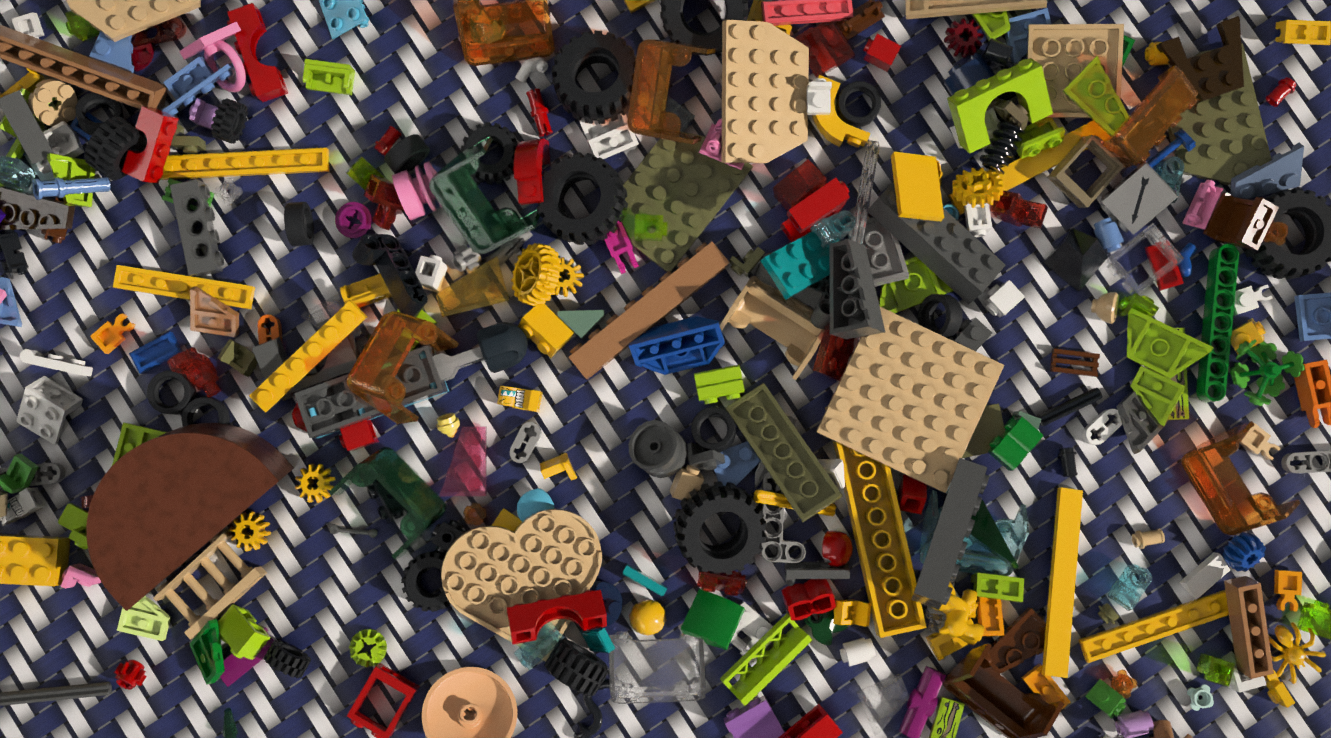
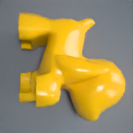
[931,582,984,645]

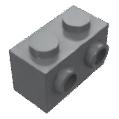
[948,317,992,351]

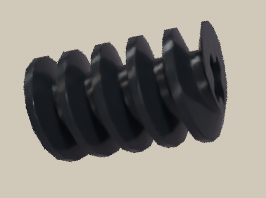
[980,122,1025,175]

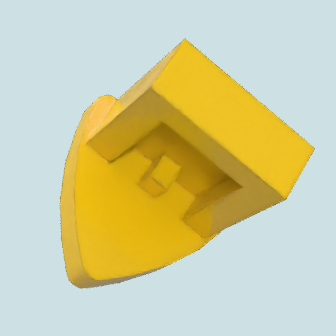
[540,453,577,481]

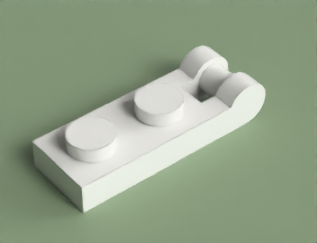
[20,349,93,376]

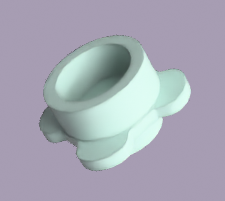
[1187,684,1214,711]

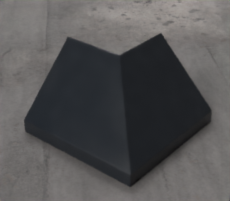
[1043,228,1108,292]

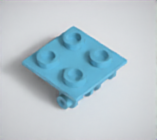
[319,0,369,39]

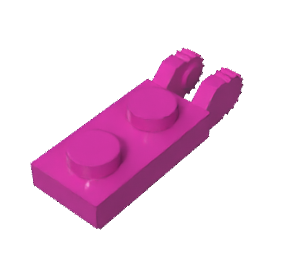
[605,221,639,274]

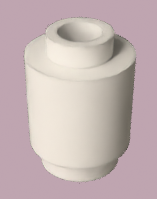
[839,637,876,667]

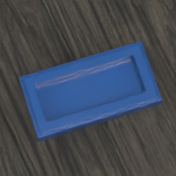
[129,332,183,374]

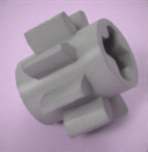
[452,244,481,274]

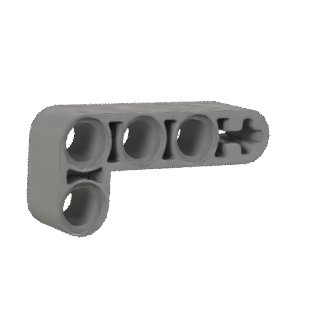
[761,472,806,563]

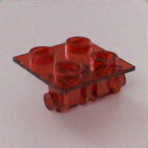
[697,571,747,596]

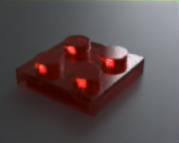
[813,326,855,382]

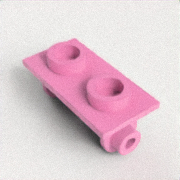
[1183,180,1223,230]

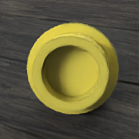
[436,413,460,438]

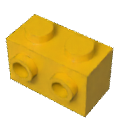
[518,304,574,358]

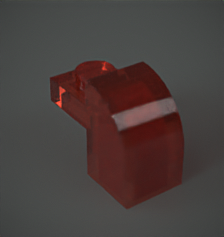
[364,174,405,230]
[990,190,1048,229]

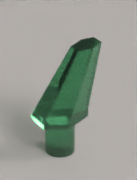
[223,708,238,738]

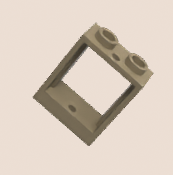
[1047,135,1125,208]

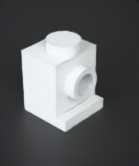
[415,255,448,293]

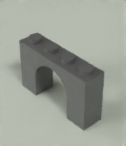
[252,318,365,401]

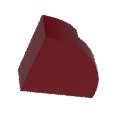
[131,43,155,71]

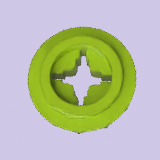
[348,629,387,667]

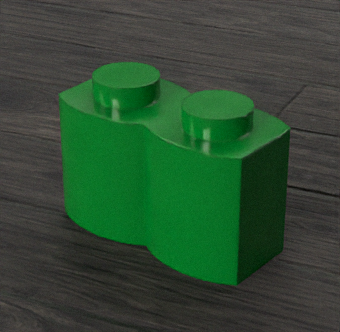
[988,416,1043,471]

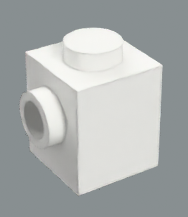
[984,280,1025,318]

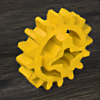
[952,168,1003,208]

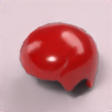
[822,531,853,567]

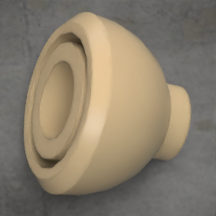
[1091,292,1119,324]

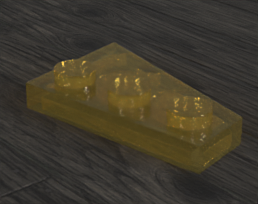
[436,255,509,317]

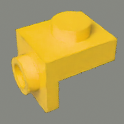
[1231,318,1266,354]
[833,599,871,627]

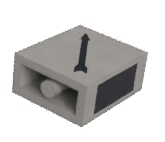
[1101,160,1178,235]

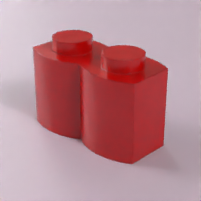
[781,579,836,620]

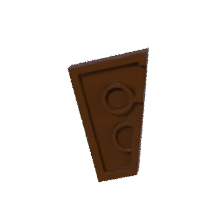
[988,607,1046,674]

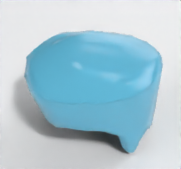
[517,488,554,522]

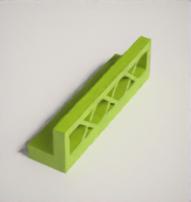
[720,613,812,706]

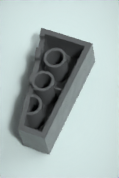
[830,239,885,339]

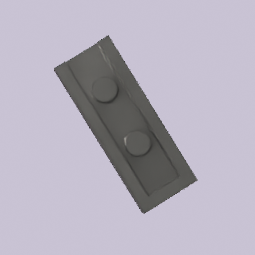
[784,562,850,586]

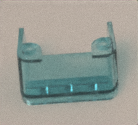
[919,490,1029,576]

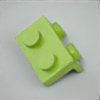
[1013,118,1066,159]

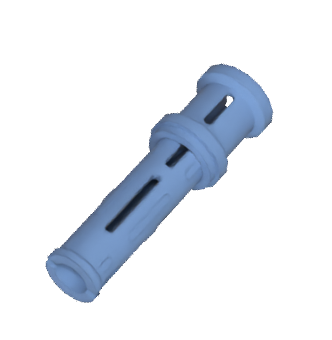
[32,177,110,200]

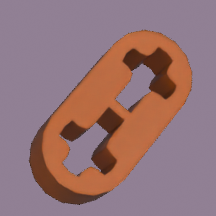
[257,314,283,344]

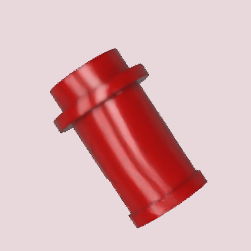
[1266,77,1296,107]
[374,126,402,156]

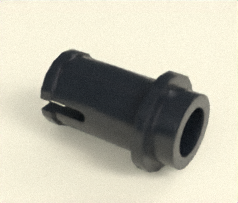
[1058,447,1078,477]

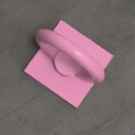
[179,22,246,92]

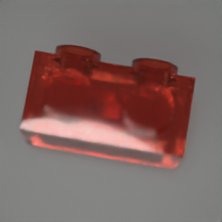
[773,159,826,211]

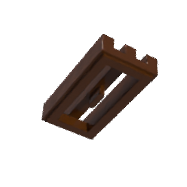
[1050,348,1100,377]

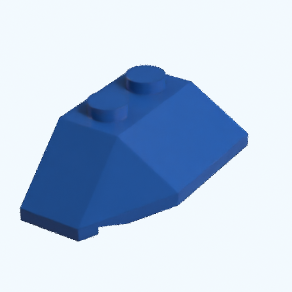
[629,316,725,375]

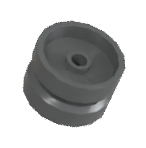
[628,420,687,478]

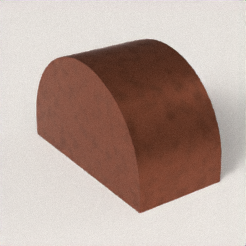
[86,423,294,611]

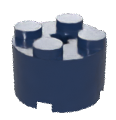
[944,53,995,95]

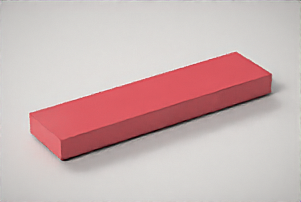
[761,0,854,26]

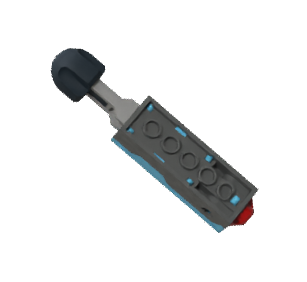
[292,322,528,438]

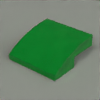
[680,589,745,650]

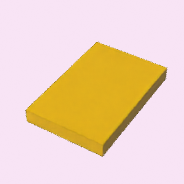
[891,152,944,222]

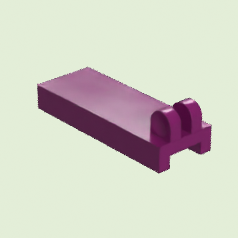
[220,627,274,687]

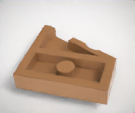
[190,286,239,337]

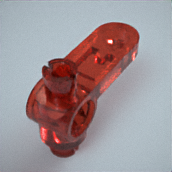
[167,347,221,398]

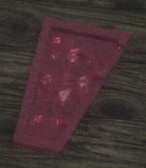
[439,427,487,497]

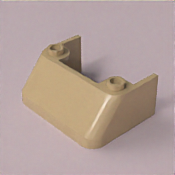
[720,276,828,380]

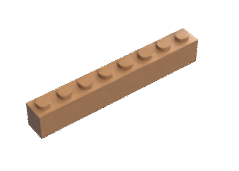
[0,25,168,109]
[569,241,730,380]

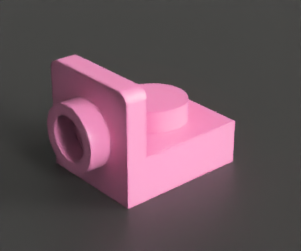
[61,563,101,589]

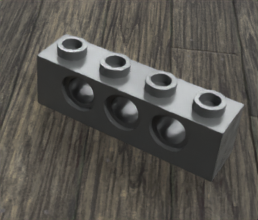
[170,179,224,277]

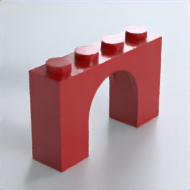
[780,178,850,243]

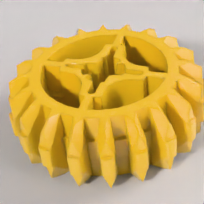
[511,243,562,306]

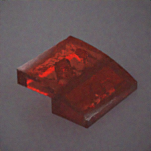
[794,22,855,78]

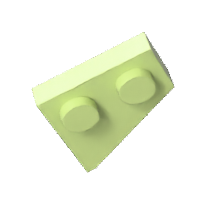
[117,595,171,641]

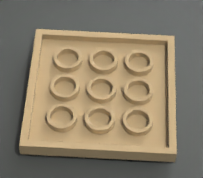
[1027,24,1124,118]

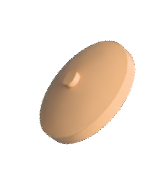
[422,667,517,738]

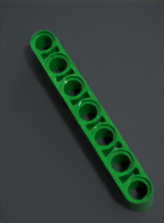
[1196,244,1239,403]

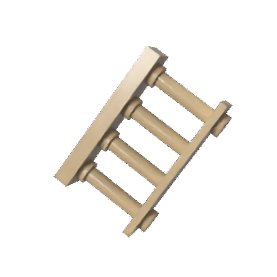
[153,532,267,640]

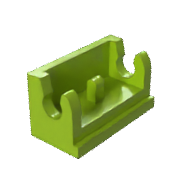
[303,59,355,95]
[971,572,1024,602]

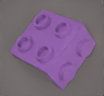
[723,695,784,738]

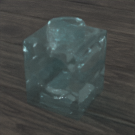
[0,156,37,193]

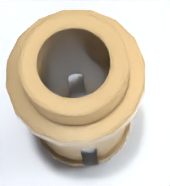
[1132,528,1165,549]

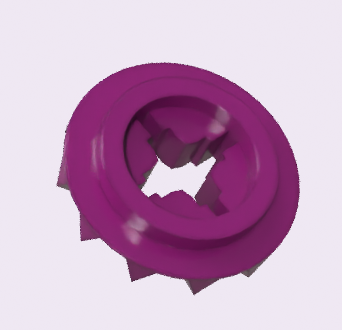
[335,202,373,239]

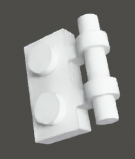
[730,601,773,662]

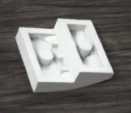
[579,113,639,159]

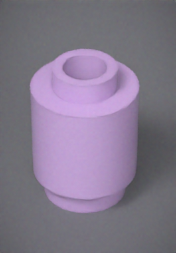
[1115,710,1154,738]

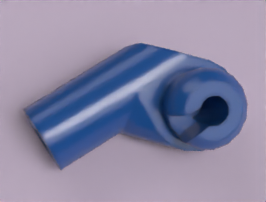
[1175,243,1197,278]

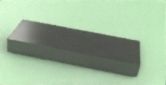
[0,90,55,164]

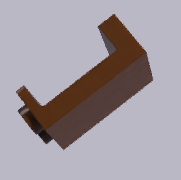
[1203,192,1279,251]

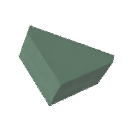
[557,310,605,340]

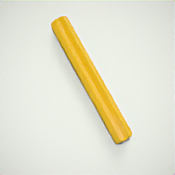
[753,490,836,516]

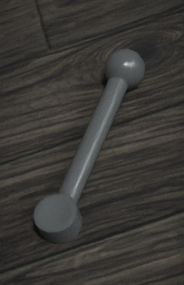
[329,525,378,538]

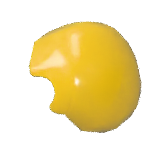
[629,600,666,636]

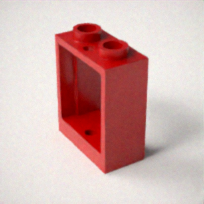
[347,663,420,738]

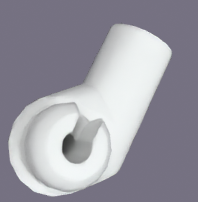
[515,57,548,83]

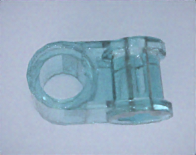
[1156,157,1184,203]
[810,210,856,249]
[1108,564,1152,611]

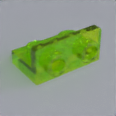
[1297,600,1331,640]

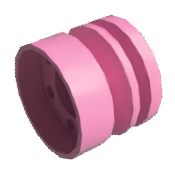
[392,161,448,220]

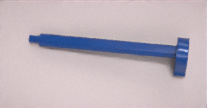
[1147,129,1196,168]

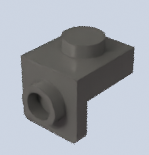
[687,442,725,470]

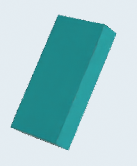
[623,564,667,596]
[580,628,616,653]

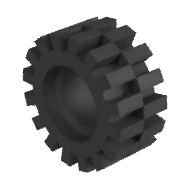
[211,98,248,144]
[263,640,311,678]

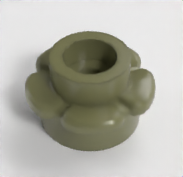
[1097,603,1119,624]

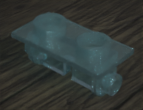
[514,622,565,670]

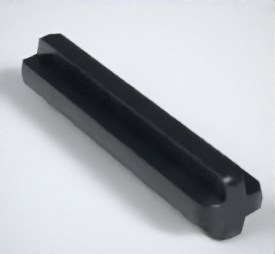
[1037,388,1103,426]

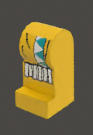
[497,386,543,413]

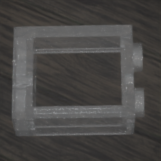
[1106,223,1184,297]

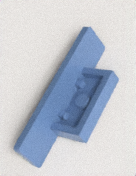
[162,56,235,116]

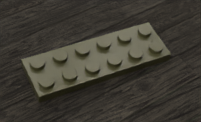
[726,383,842,522]

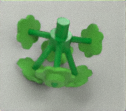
[1230,340,1305,406]

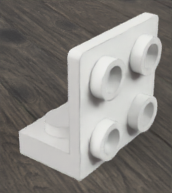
[16,376,83,444]

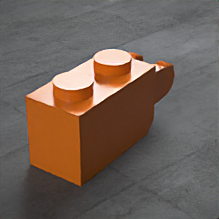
[1294,360,1331,428]

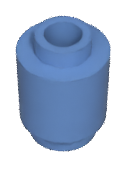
[1094,217,1124,253]

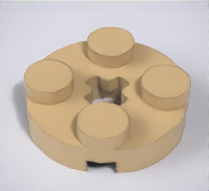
[28,79,78,126]

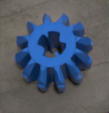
[1222,532,1266,572]

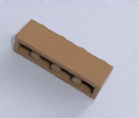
[1224,576,1274,679]

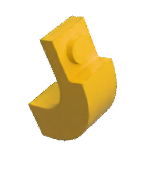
[812,75,870,147]

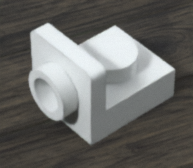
[806,78,832,115]
[964,203,992,237]
[1223,665,1266,693]

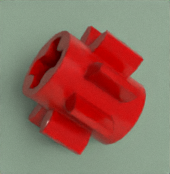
[114,660,147,690]

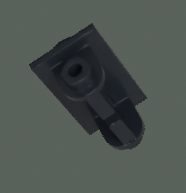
[0,230,29,279]
[367,474,404,524]

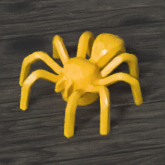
[1268,622,1326,684]

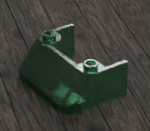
[429,136,540,254]
[329,447,447,559]

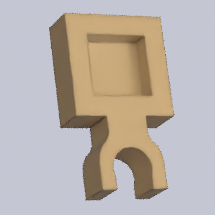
[1236,422,1281,460]

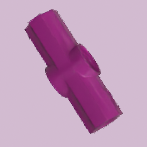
[899,666,946,738]

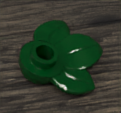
[804,599,848,646]

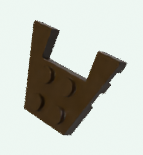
[1156,16,1244,103]

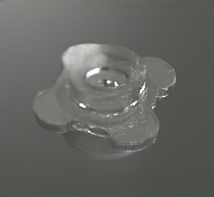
[215,178,243,205]

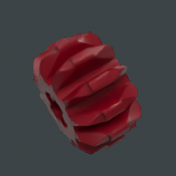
[944,18,984,58]

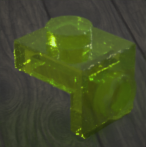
[346,156,384,194]
[1117,293,1159,317]

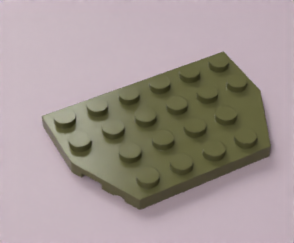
[1157,43,1272,185]
[622,129,753,272]

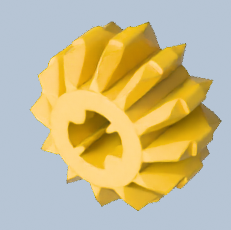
[555,257,584,297]
[295,464,336,503]
[229,511,271,551]

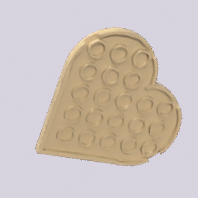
[441,509,602,662]

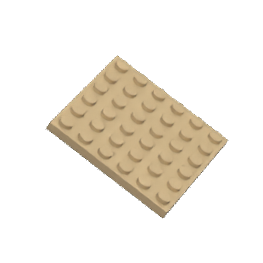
[816,307,1004,493]

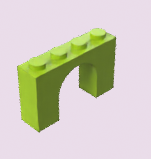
[947,58,1053,153]

